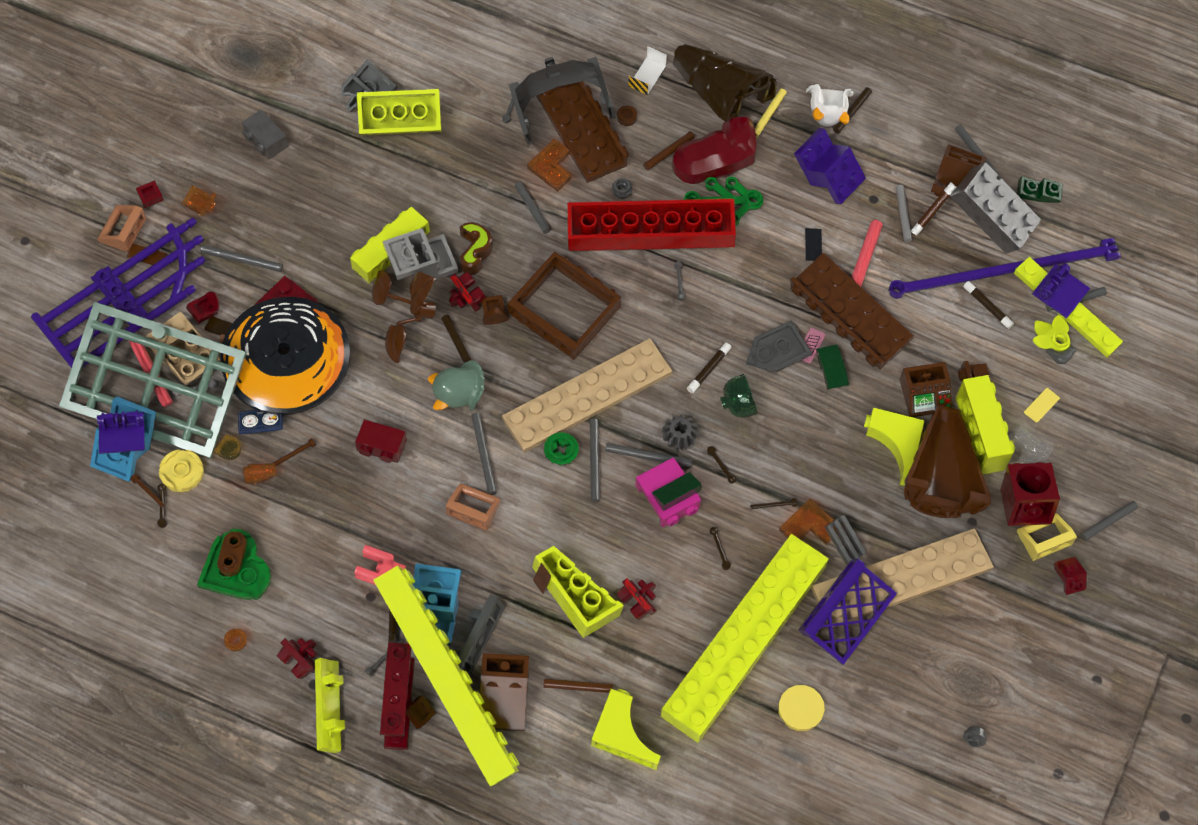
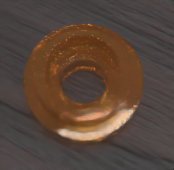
[224,629,247,652]

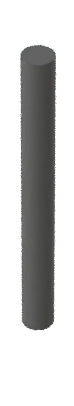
[955,124,1005,182]
[201,245,283,272]
[471,413,497,495]
[590,419,600,503]
[605,443,692,468]

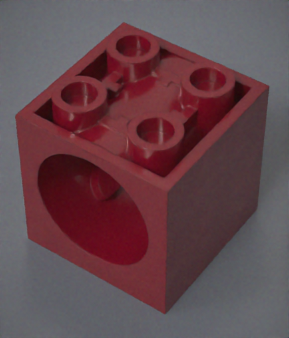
[1000,462,1060,526]

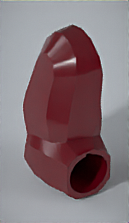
[672,117,757,184]

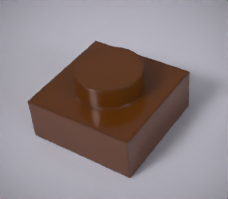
[406,695,436,729]

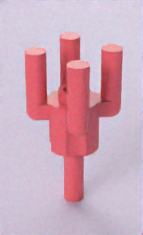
[354,545,413,585]

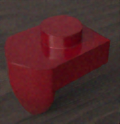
[186,291,220,324]

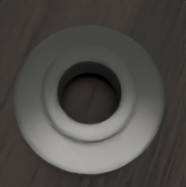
[612,178,632,198]
[963,726,987,747]

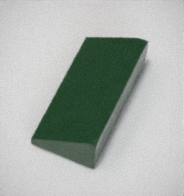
[652,472,702,511]

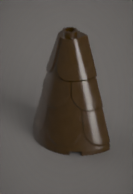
[673,44,777,122]

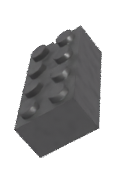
[950,162,1041,254]

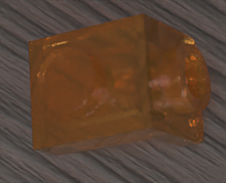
[181,185,217,217]

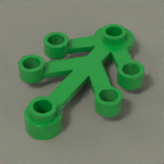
[684,176,764,226]

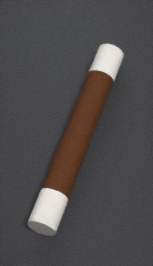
[911,182,957,236]

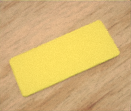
[1024,388,1060,423]

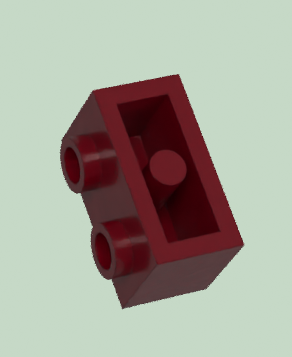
[355,419,407,463]

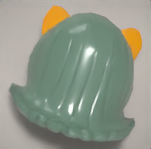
[428,360,485,411]

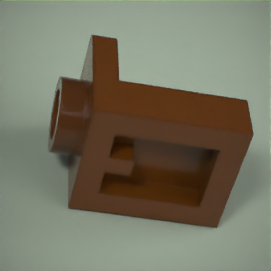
[958,361,991,382]

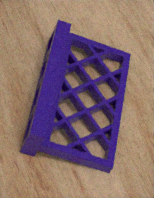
[798,559,897,665]

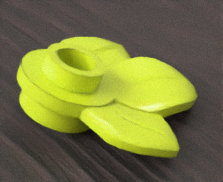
[1032,315,1070,352]

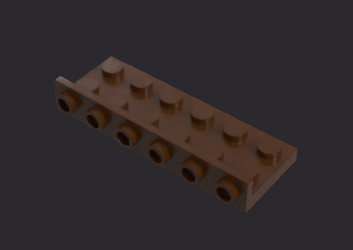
[536,81,629,183]
[790,253,914,370]

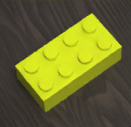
[357,89,442,136]
[955,375,1015,474]

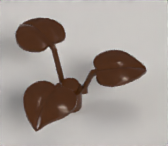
[372,271,436,363]

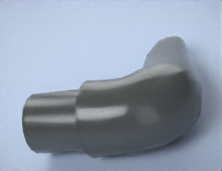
[1046,346,1076,364]

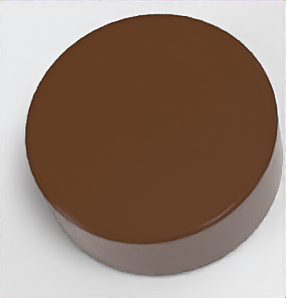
[617,106,637,126]

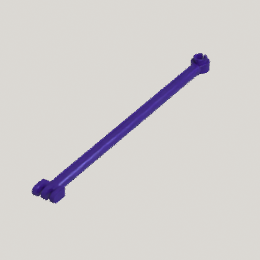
[888,238,1121,299]

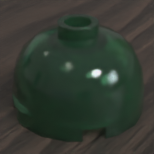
[720,374,758,418]

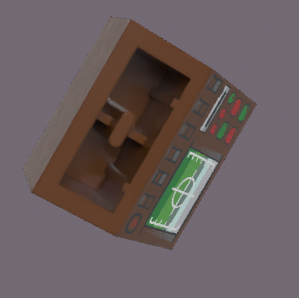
[899,362,952,417]

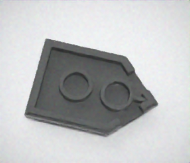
[746,321,812,372]

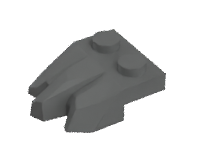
[341,60,398,112]

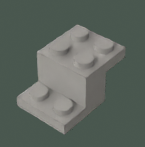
[383,228,458,280]

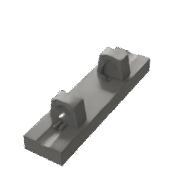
[452,595,505,676]

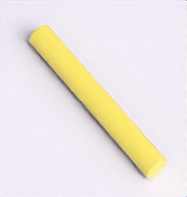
[755,88,787,137]

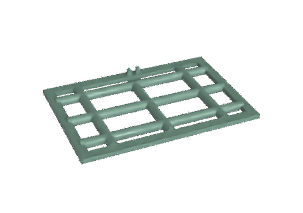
[59,302,247,458]

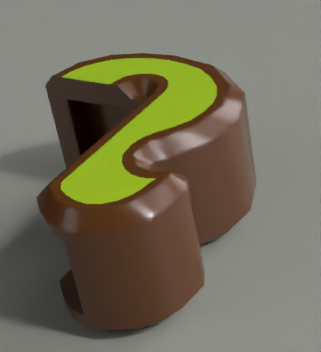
[460,222,493,275]

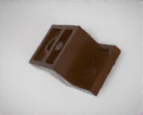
[931,144,987,199]

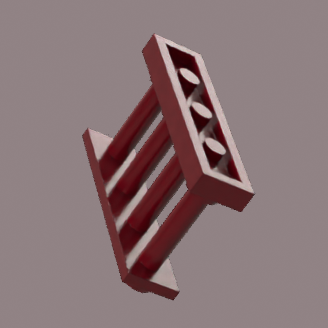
[380,642,415,750]

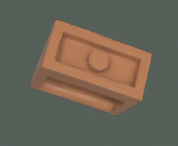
[97,205,147,252]
[445,483,501,531]

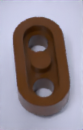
[217,532,247,577]

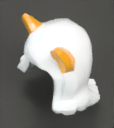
[806,84,854,127]

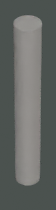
[896,185,912,242]

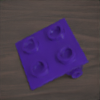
[1032,263,1090,319]
[97,410,145,454]

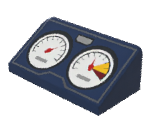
[238,410,284,435]

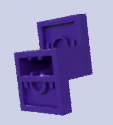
[794,128,866,204]

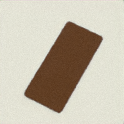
[127,244,167,265]
[533,563,551,594]

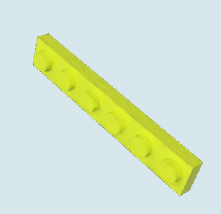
[1014,257,1123,358]

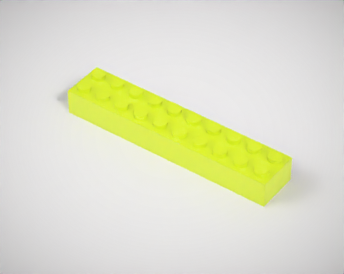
[660,534,829,743]
[373,565,520,786]

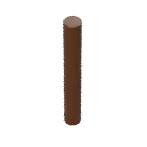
[643,131,695,171]
[543,679,613,693]

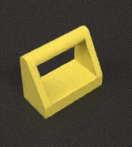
[1017,513,1077,561]

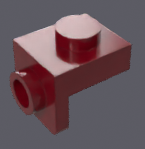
[1054,557,1087,595]

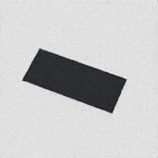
[805,228,822,261]

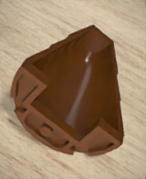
[904,405,991,518]

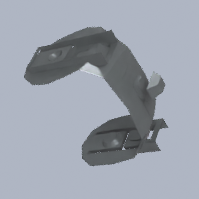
[509,57,616,148]

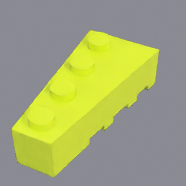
[532,546,624,638]

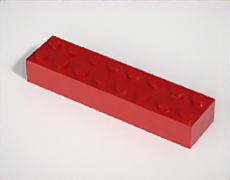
[567,199,736,251]

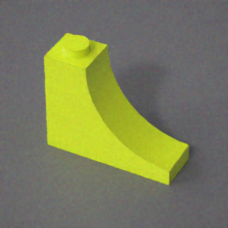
[864,408,924,486]
[591,689,661,770]

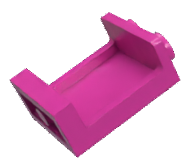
[635,457,701,528]

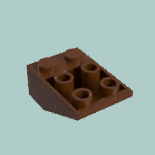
[480,653,529,731]

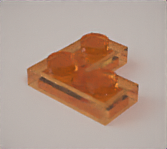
[527,139,571,192]
[779,499,839,546]

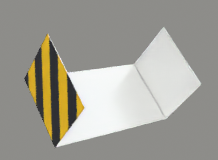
[628,46,667,95]

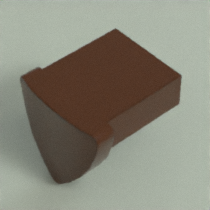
[481,295,509,325]

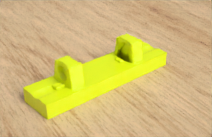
[315,658,345,753]

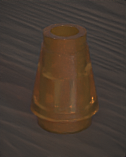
[243,463,277,485]

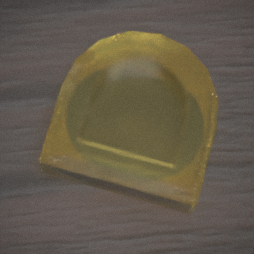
[214,434,241,460]

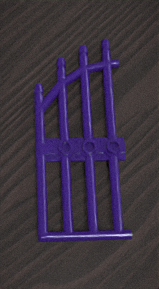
[31,218,206,368]

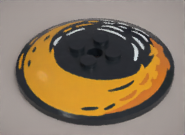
[220,297,350,415]

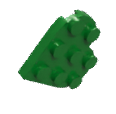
[197,529,271,600]

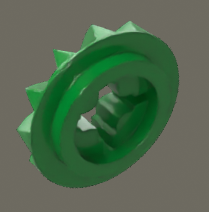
[544,432,579,466]

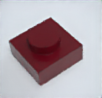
[136,180,164,208]

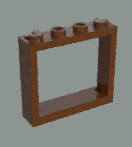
[507,251,621,360]

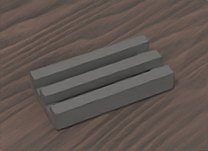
[824,515,866,565]

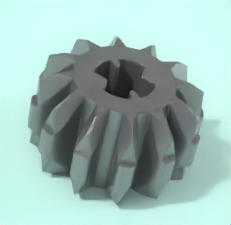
[662,413,699,451]

